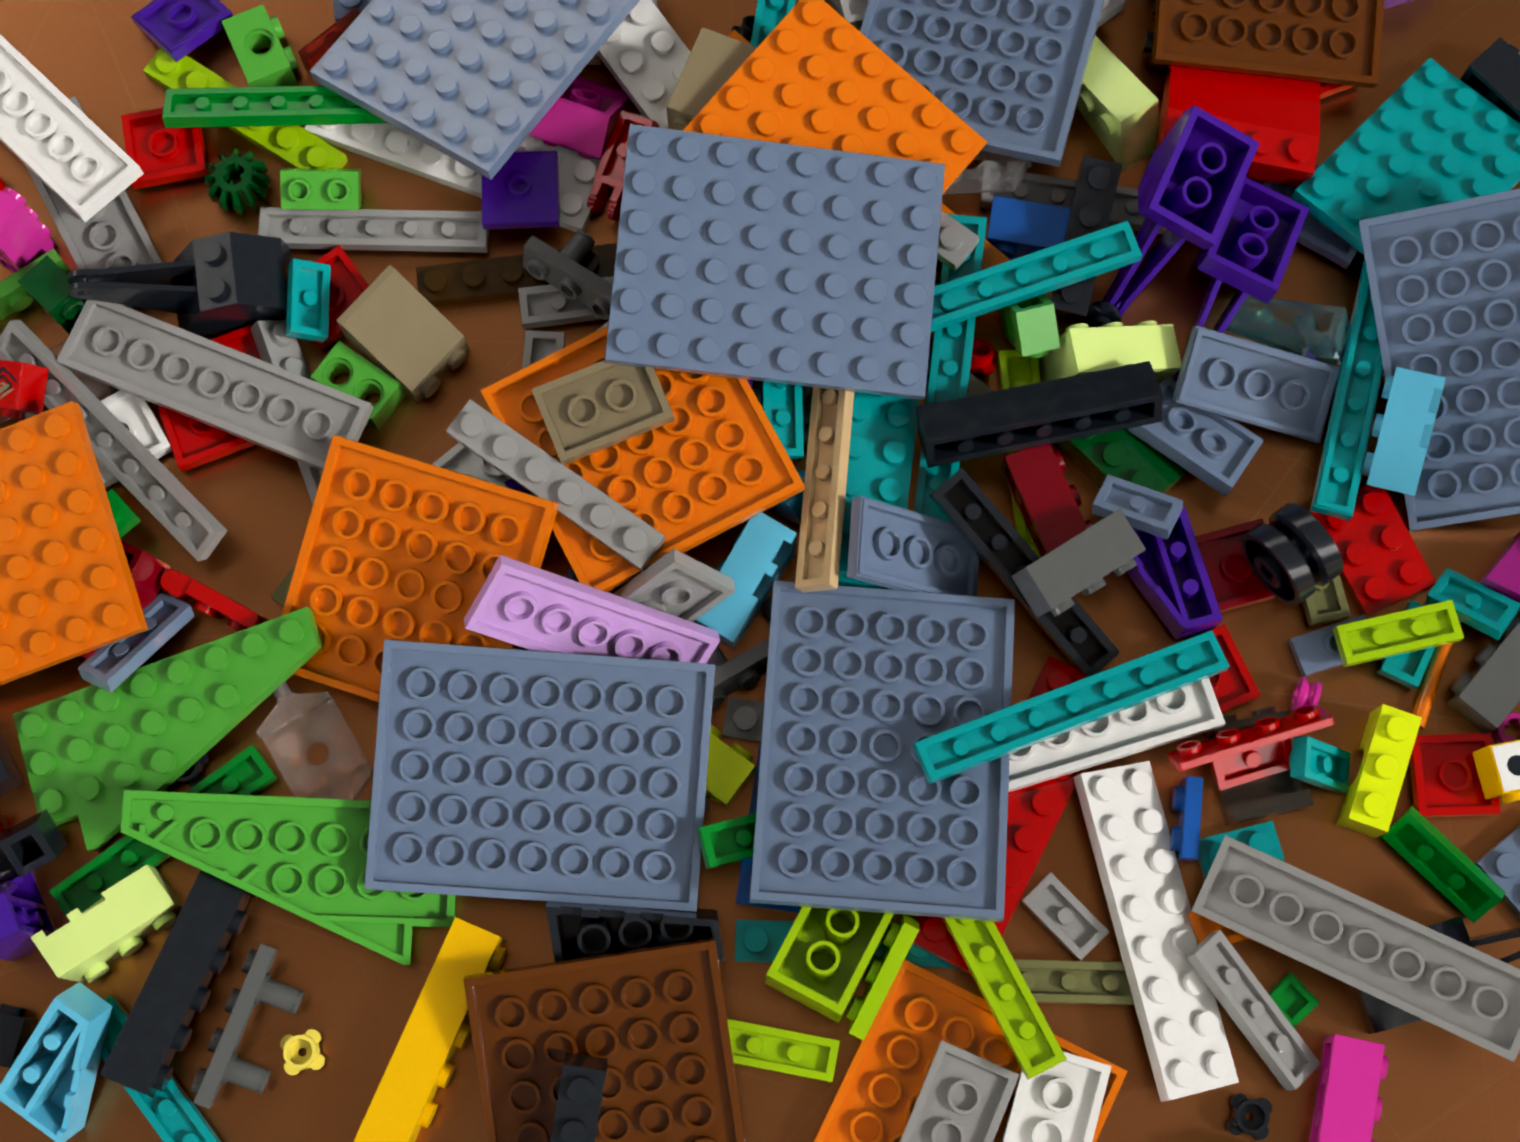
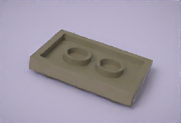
[531,360,675,465]

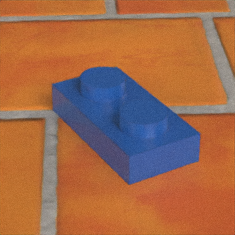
[1170,776,1203,863]

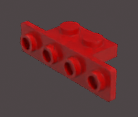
[1166,705,1334,791]

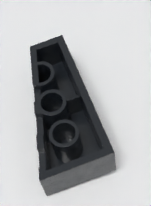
[546,901,725,962]

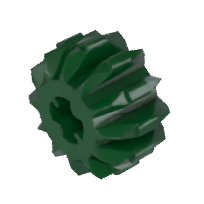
[204,148,271,216]

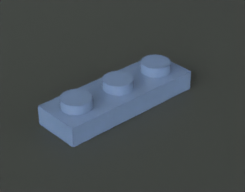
[78,593,195,693]

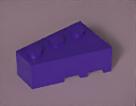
[1126,507,1223,640]
[0,871,56,962]

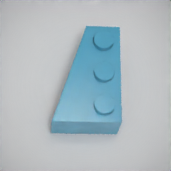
[1361,367,1446,496]
[694,512,797,651]
[0,982,113,1142]

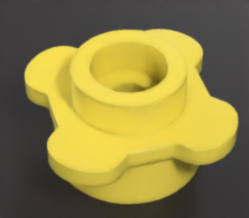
[280,1029,325,1075]

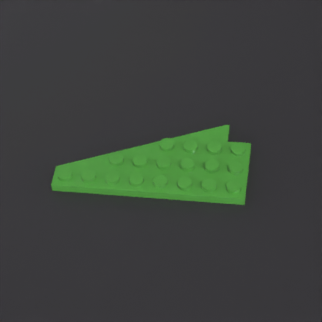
[13,607,323,852]
[120,790,456,965]

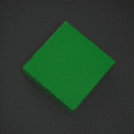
[1267,972,1320,1028]

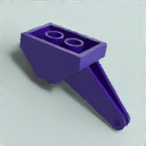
[1102,105,1260,316]
[1171,177,1310,382]

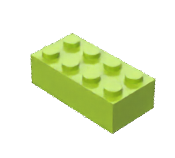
[765,907,895,1023]

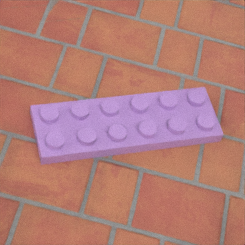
[464,555,720,663]

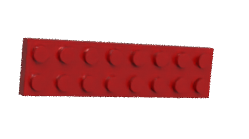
[912,656,1085,975]

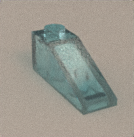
[1226,294,1350,366]

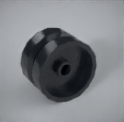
[1241,502,1343,607]

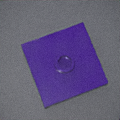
[131,0,233,62]
[482,151,560,230]

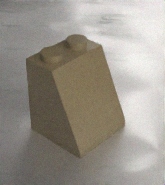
[666,27,757,131]
[336,265,469,404]

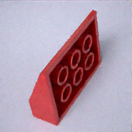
[1154,65,1320,188]

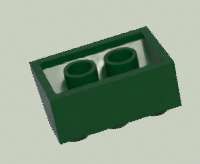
[1053,429,1188,494]

